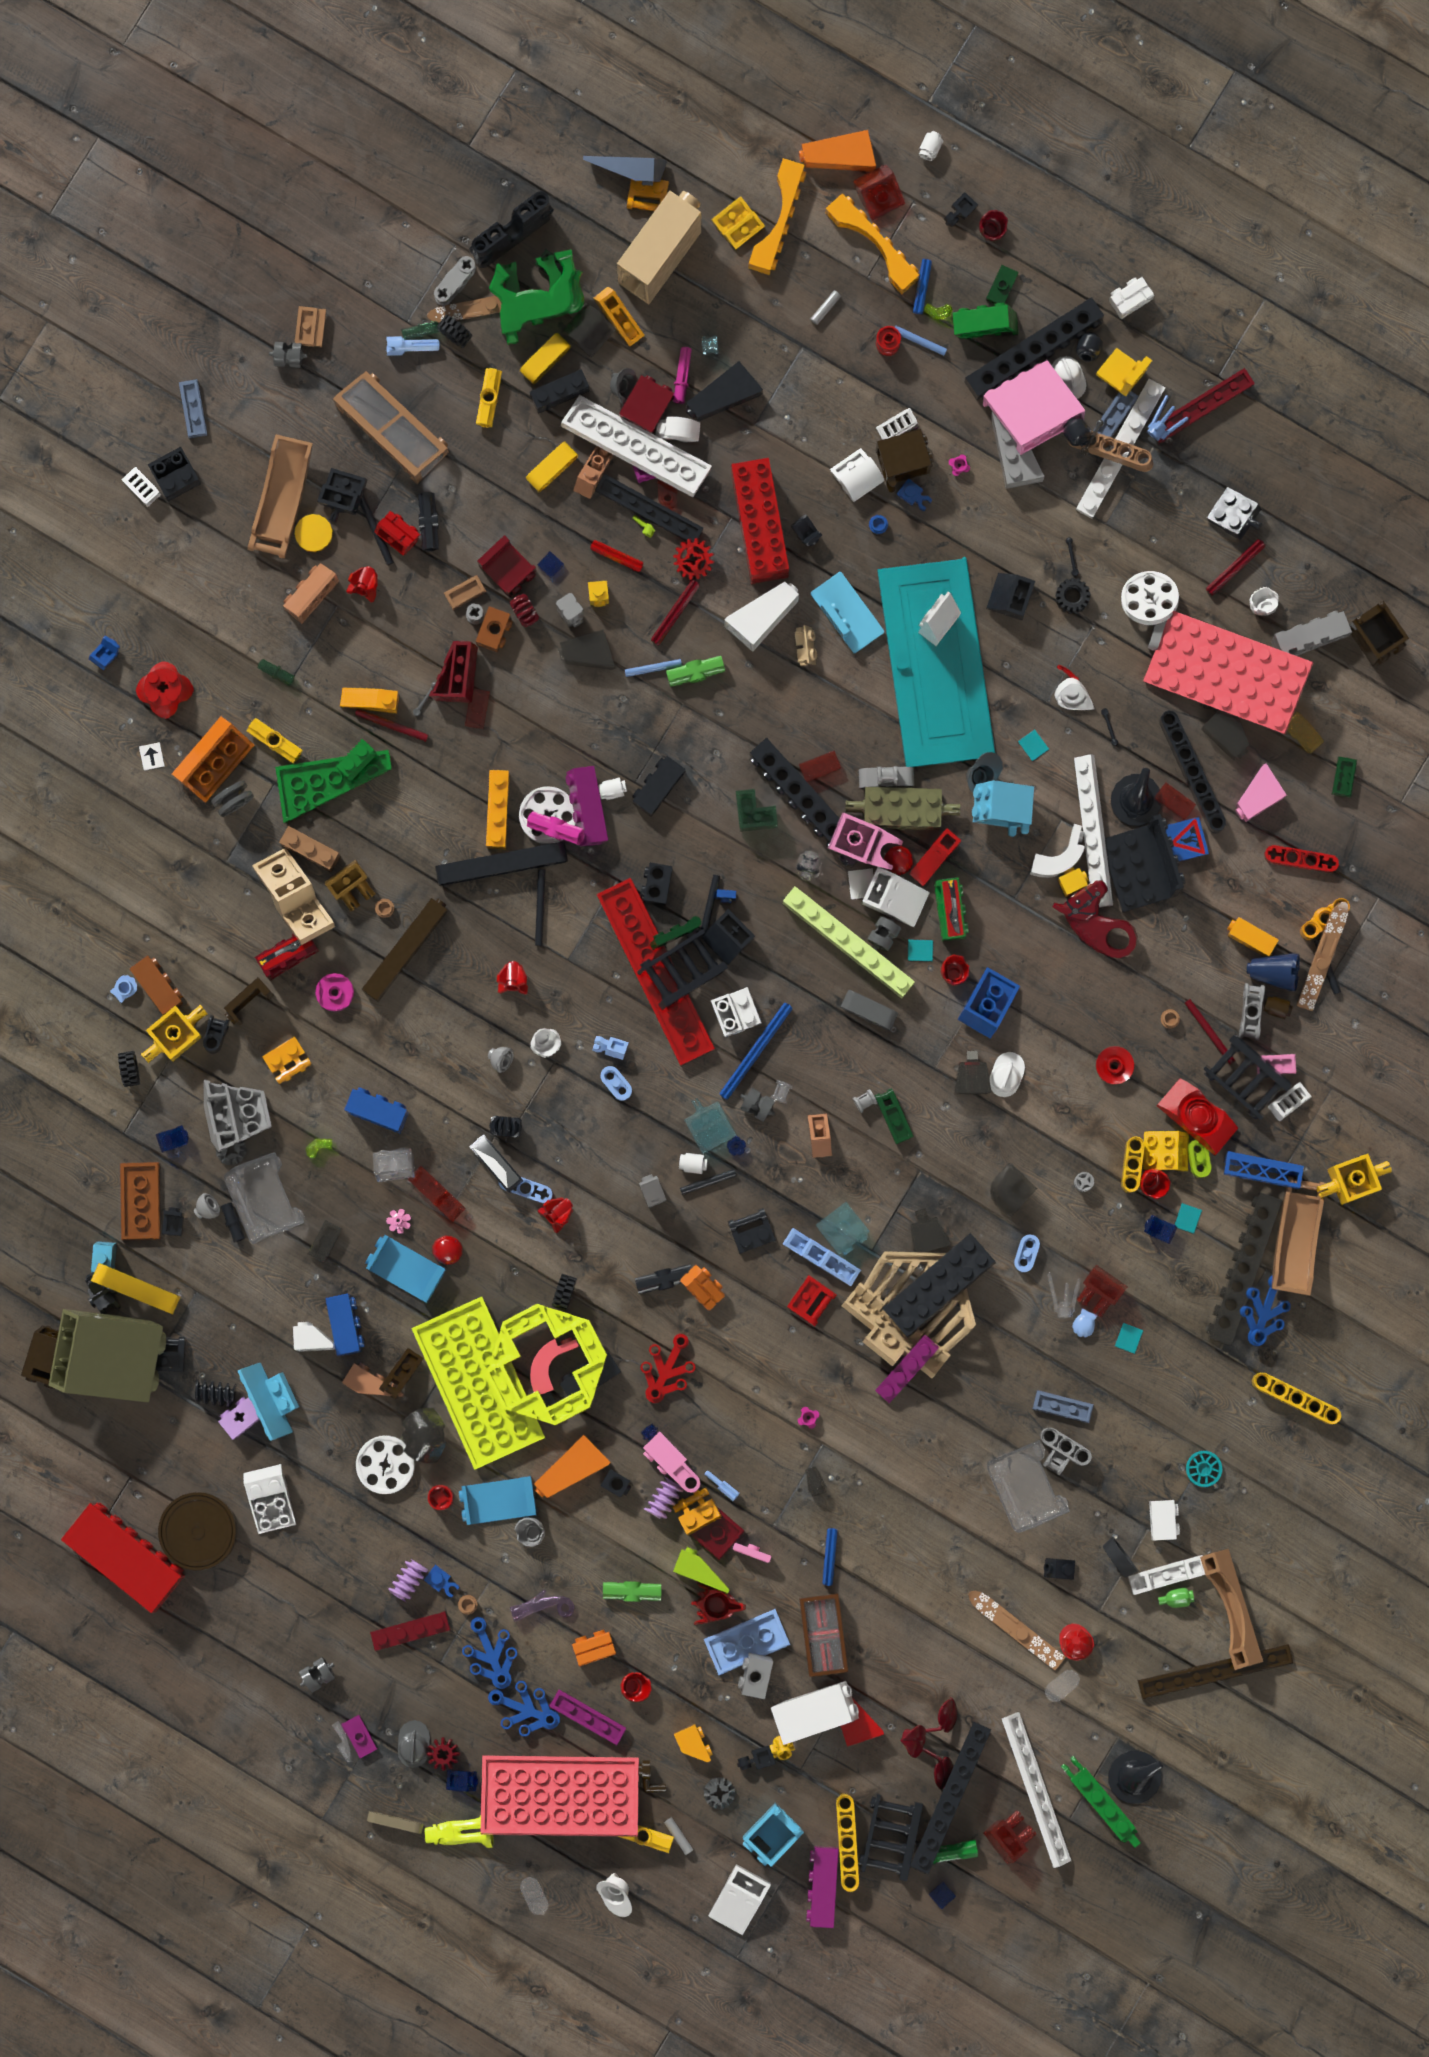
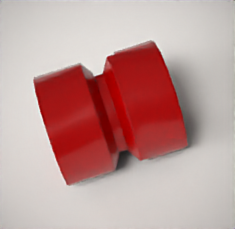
[876,326,901,356]
[428,1485,454,1510]

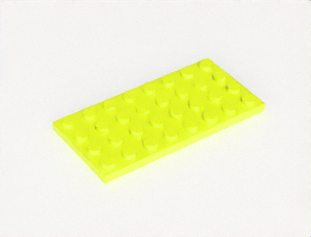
[411,1297,545,1470]

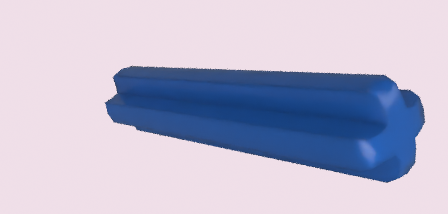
[913,259,932,315]
[822,1528,838,1586]

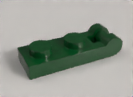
[650,916,701,950]
[874,1088,914,1144]

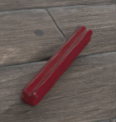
[1206,539,1265,596]
[651,580,700,646]

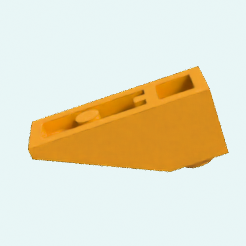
[593,287,645,347]
[340,688,399,714]

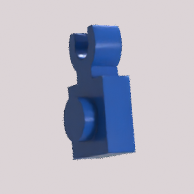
[897,479,932,511]
[424,1564,460,1597]

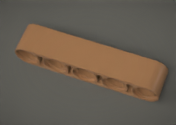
[1067,431,1154,472]

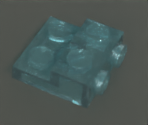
[816,1202,870,1256]

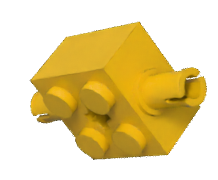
[141,1005,208,1063]
[1317,1154,1392,1205]

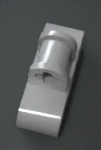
[859,766,915,790]
[1040,1428,1092,1476]

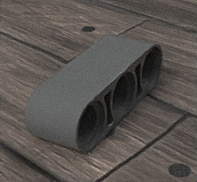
[840,990,899,1031]

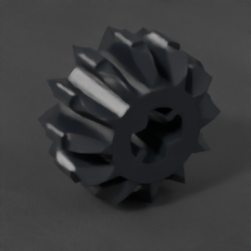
[489,1116,522,1137]

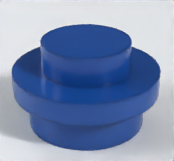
[869,515,888,534]

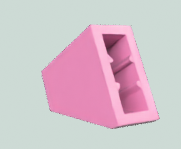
[1235,764,1287,822]

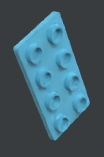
[810,572,884,654]
[238,1363,299,1441]

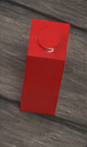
[840,1697,884,1747]

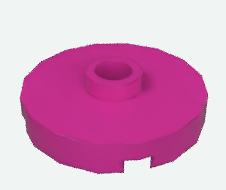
[315,973,354,1012]

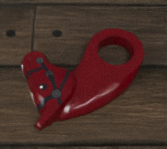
[1052,880,1138,958]

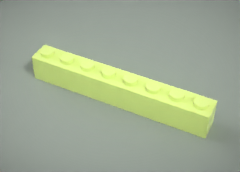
[783,886,915,999]

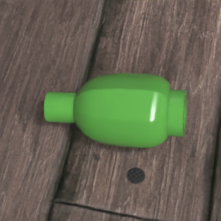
[1158,1588,1194,1608]

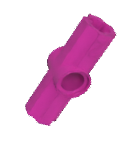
[527,811,585,845]

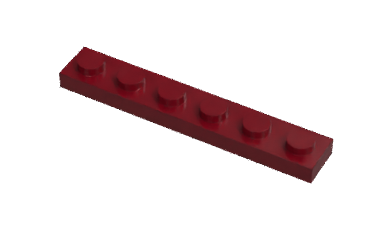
[1156,368,1255,444]

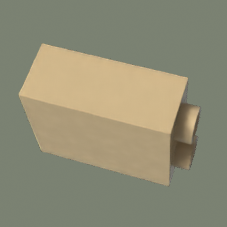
[617,191,701,305]

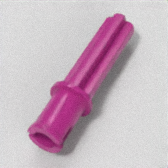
[673,347,692,404]

